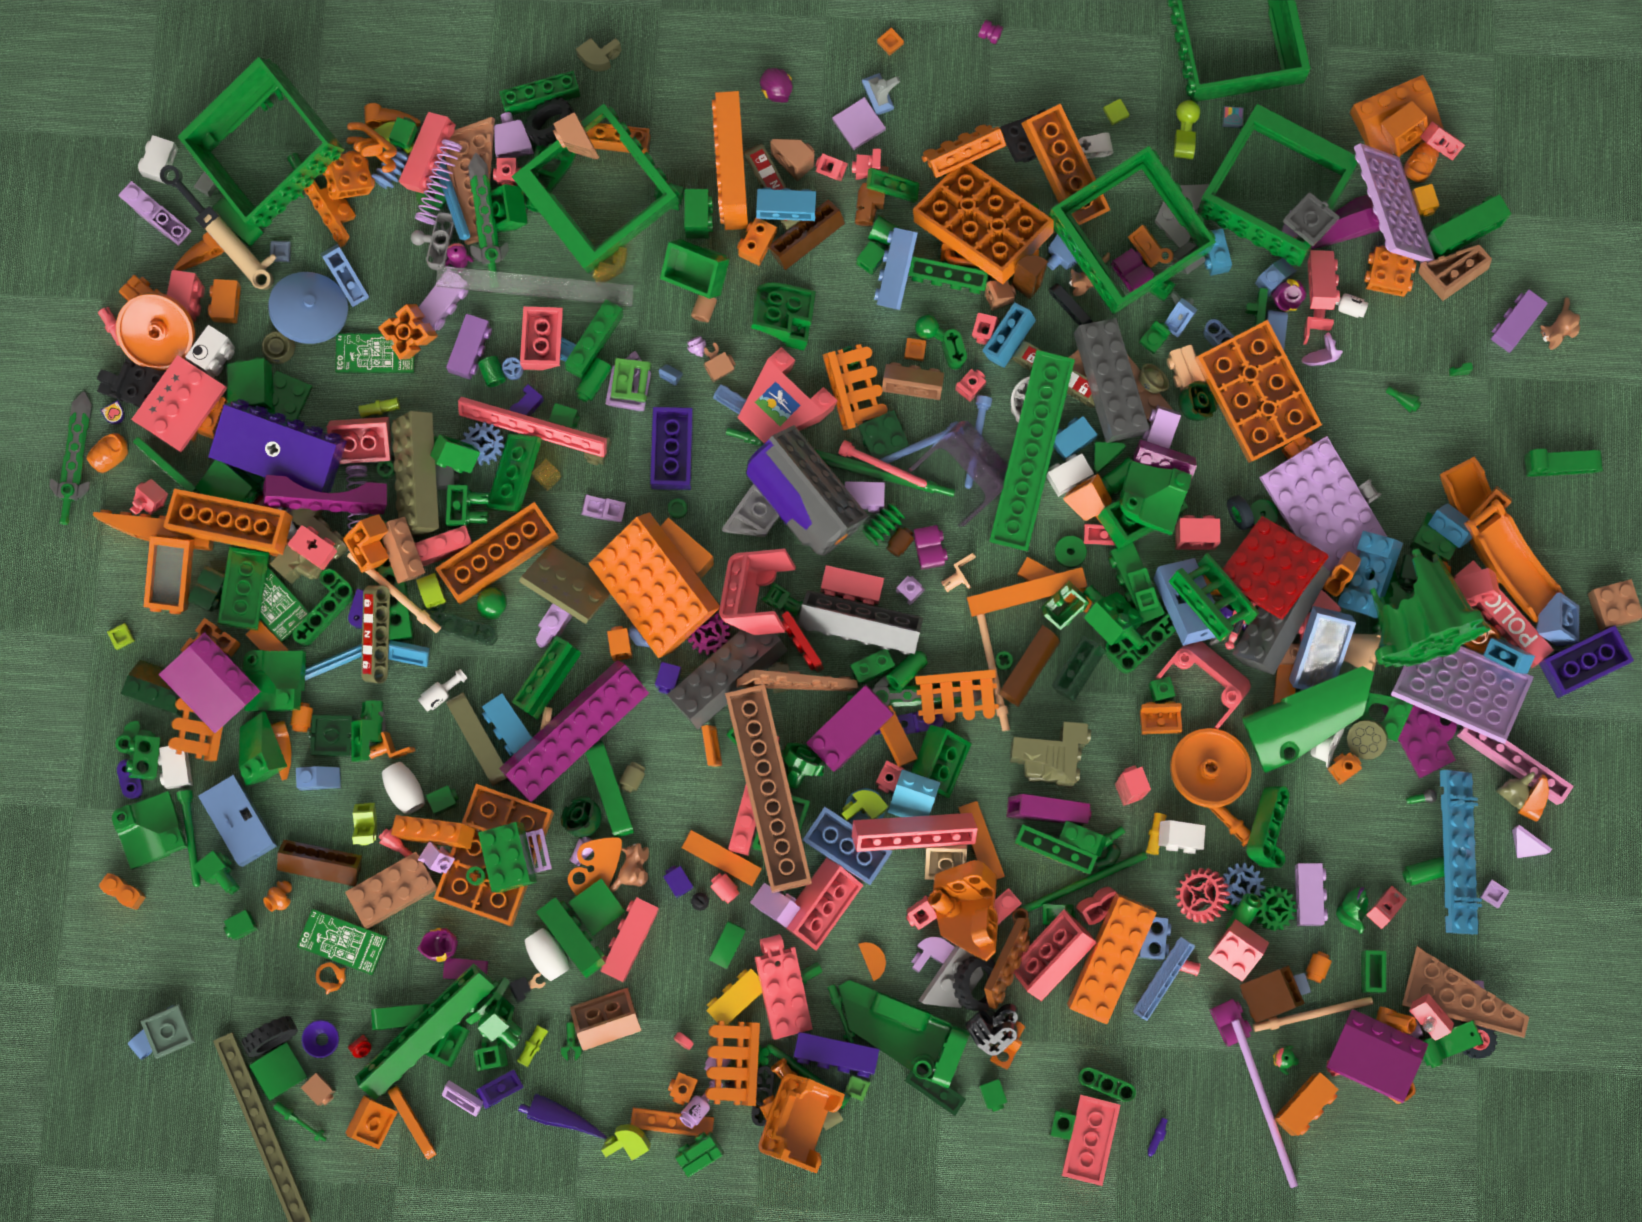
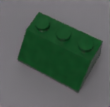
[121,660,183,717]

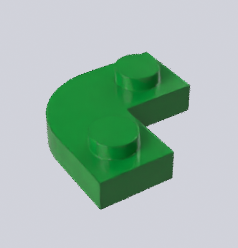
[465,977,510,1025]

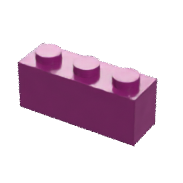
[1133,439,1197,479]

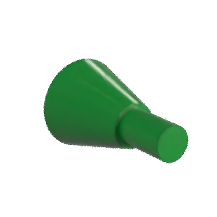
[1386,386,1422,414]

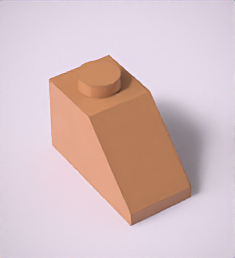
[984,281,1016,311]

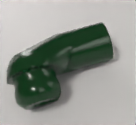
[1095,844,1121,869]

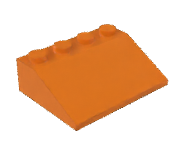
[1350,75,1444,155]

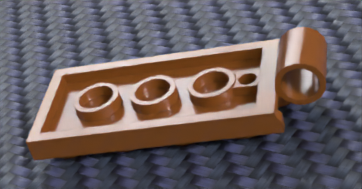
[984,908,1030,1009]

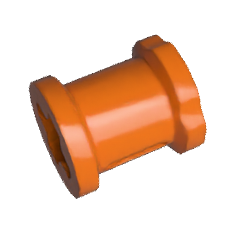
[771,1058,797,1080]

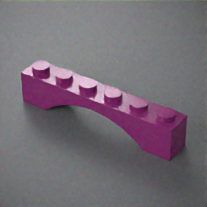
[263,475,387,515]

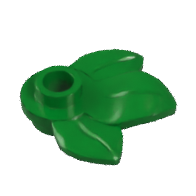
[115,721,156,756]

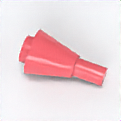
[378,828,413,858]

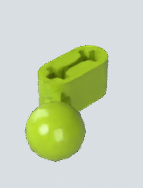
[1173,100,1201,160]

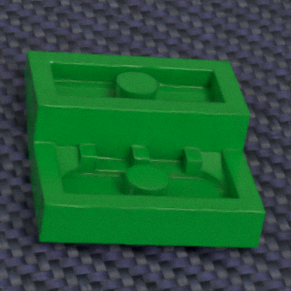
[568,878,625,936]
[249,1042,307,1101]

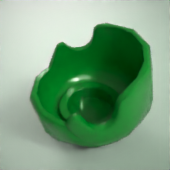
[476,587,507,620]

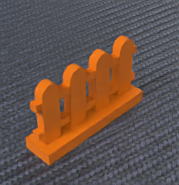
[921,125,1006,178]
[822,344,888,430]
[915,670,999,724]
[168,698,223,762]
[705,1021,760,1106]

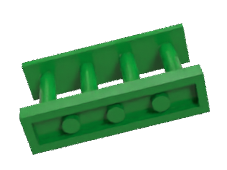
[1168,553,1259,642]

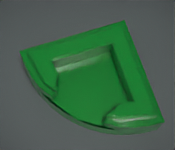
[1449,362,1473,377]

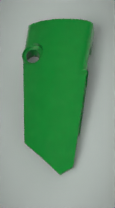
[1242,666,1374,773]
[838,980,970,1088]

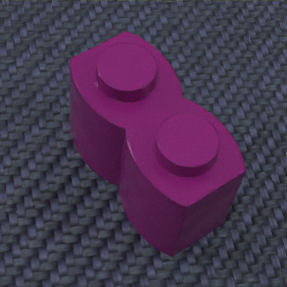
[1111,248,1154,293]
[913,525,948,570]
[1209,999,1252,1047]

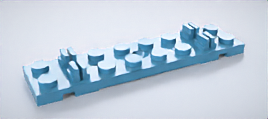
[1440,770,1482,935]

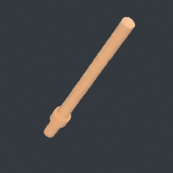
[347,552,441,633]
[977,614,1010,731]
[1253,996,1373,1032]

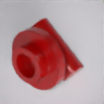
[347,1034,371,1058]

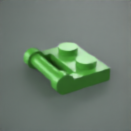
[611,358,651,402]

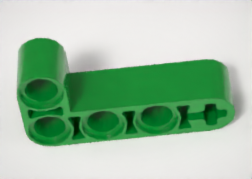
[1524,449,1603,477]
[293,569,355,647]
[1104,614,1176,674]
[1246,786,1290,868]

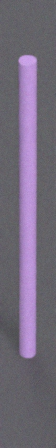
[1231,1019,1298,1188]

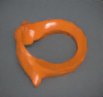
[316,962,346,995]

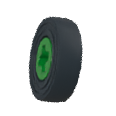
[1227,495,1254,530]

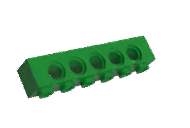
[375,521,414,642]

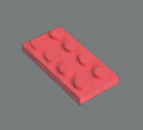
[1061,1095,1120,1186]

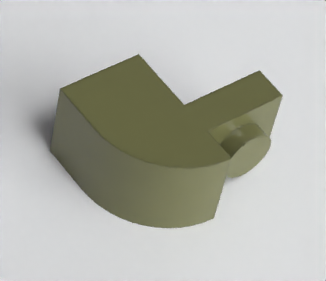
[576,38,622,72]

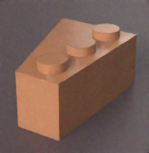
[1418,245,1492,301]

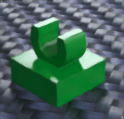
[1149,280,1176,302]

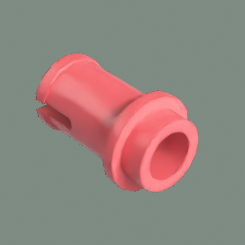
[1180,960,1201,976]

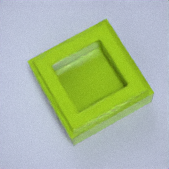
[1103,99,1130,125]
[107,623,135,650]

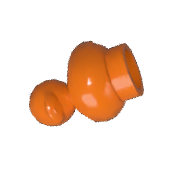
[263,881,292,912]

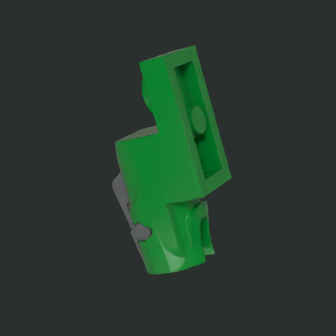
[351,700,386,762]

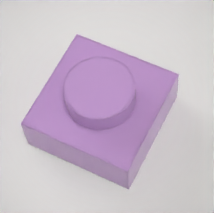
[1480,880,1509,908]

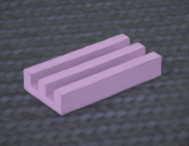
[526,829,552,873]
[442,1080,483,1116]

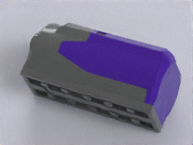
[746,425,869,556]

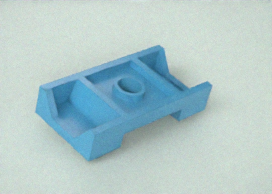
[1338,531,1403,618]

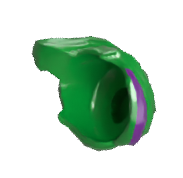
[1336,887,1369,934]

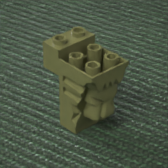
[270,508,348,584]
[1010,722,1091,788]

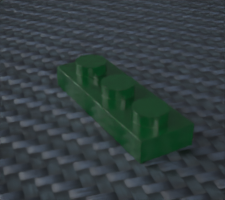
[904,1065,966,1116]

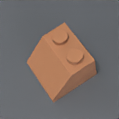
[770,139,814,181]

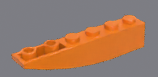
[93,510,214,551]

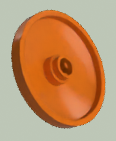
[116,292,195,371]
[1170,728,1251,808]

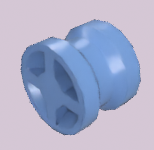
[502,357,523,380]

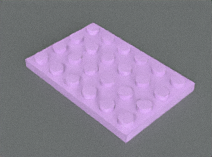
[1354,143,1435,262]
[1259,436,1387,572]
[1391,646,1534,744]

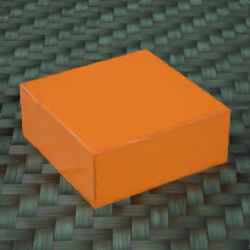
[877,28,904,56]
[904,338,926,361]

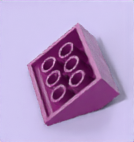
[159,632,261,733]
[1326,1009,1428,1103]

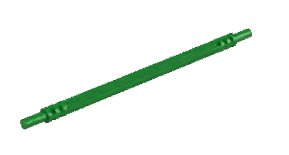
[726,427,955,497]

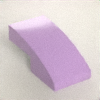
[581,495,626,522]

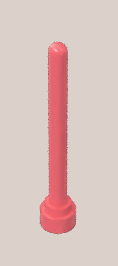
[838,440,927,487]

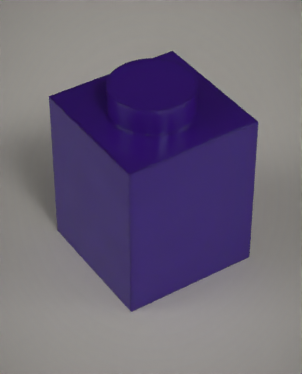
[655,662,682,694]
[663,866,694,899]

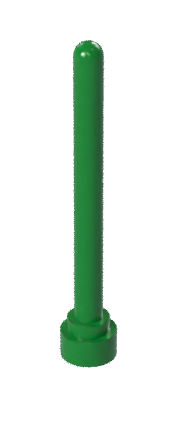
[176,790,201,887]
[766,1044,851,1109]

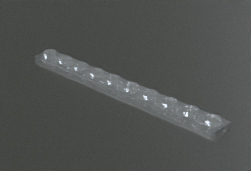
[436,266,634,306]

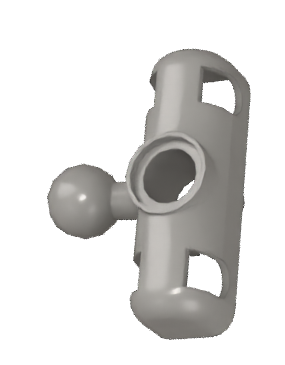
[411,212,454,270]

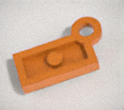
[1128,225,1174,268]

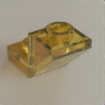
[593,247,628,286]

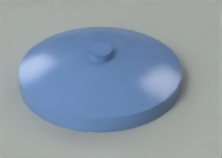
[268,272,348,344]

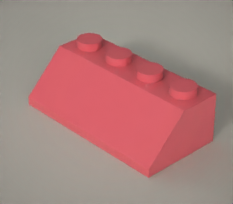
[780,857,863,951]
[1013,909,1097,1001]

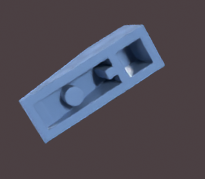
[321,244,369,307]

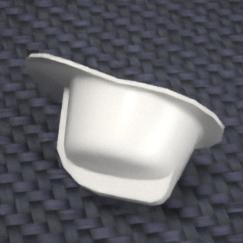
[1310,728,1345,768]

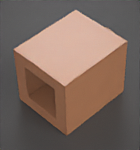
[301,1073,336,1106]

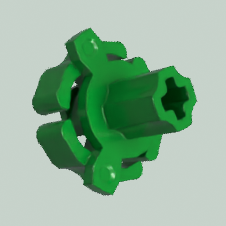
[781,743,826,789]

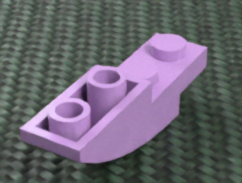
[119,181,192,246]

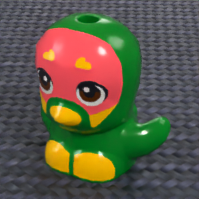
[1273,1045,1299,1075]

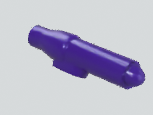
[1147,1118,1168,1157]

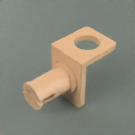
[941,553,976,592]

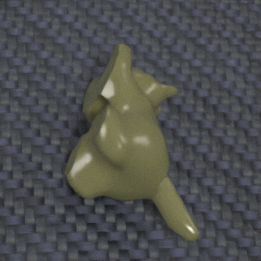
[1496,772,1535,810]

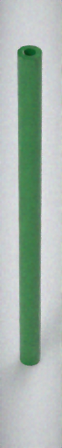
[1017,851,1148,912]

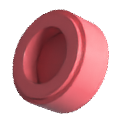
[674,1032,694,1050]

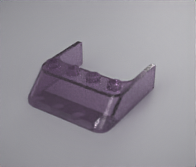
[907,421,1008,528]

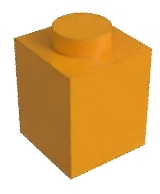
[1412,184,1439,217]

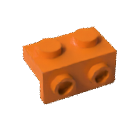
[1140,701,1182,734]

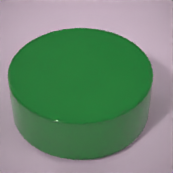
[668,498,688,519]

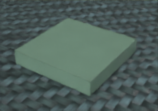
[140,1004,195,1059]

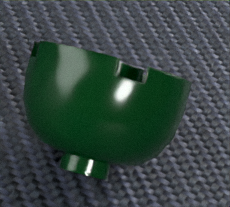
[1178,381,1217,421]
[561,796,602,837]

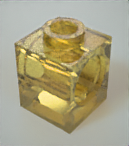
[532,459,562,491]

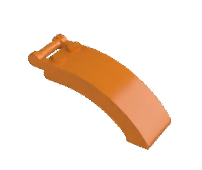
[1440,456,1501,584]
[1464,499,1565,623]

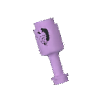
[680,1079,723,1128]

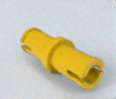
[1146,813,1167,855]

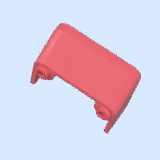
[719,549,796,635]
[1154,641,1251,729]

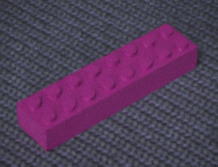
[499,660,649,802]

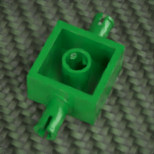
[1083,585,1147,650]

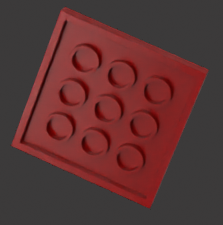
[1222,516,1329,620]

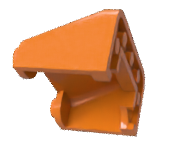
[759,1074,845,1173]

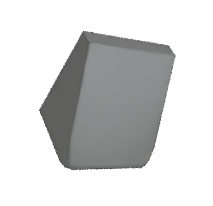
[194,171,217,197]

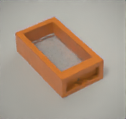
[144,534,195,614]

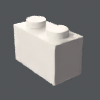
[138,135,178,184]
[1046,454,1094,497]
[158,746,193,790]
[1158,820,1205,854]

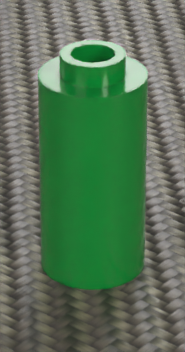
[575,358,612,403]
[886,650,928,691]
[1402,856,1445,886]
[1226,894,1262,930]

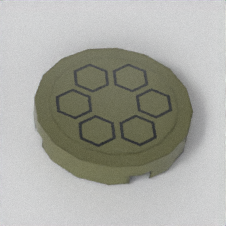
[1347,719,1388,760]

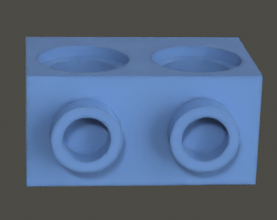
[1138,917,1171,960]

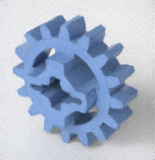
[461,422,505,466]
[1222,863,1265,905]

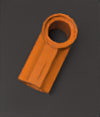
[1376,1007,1417,1035]

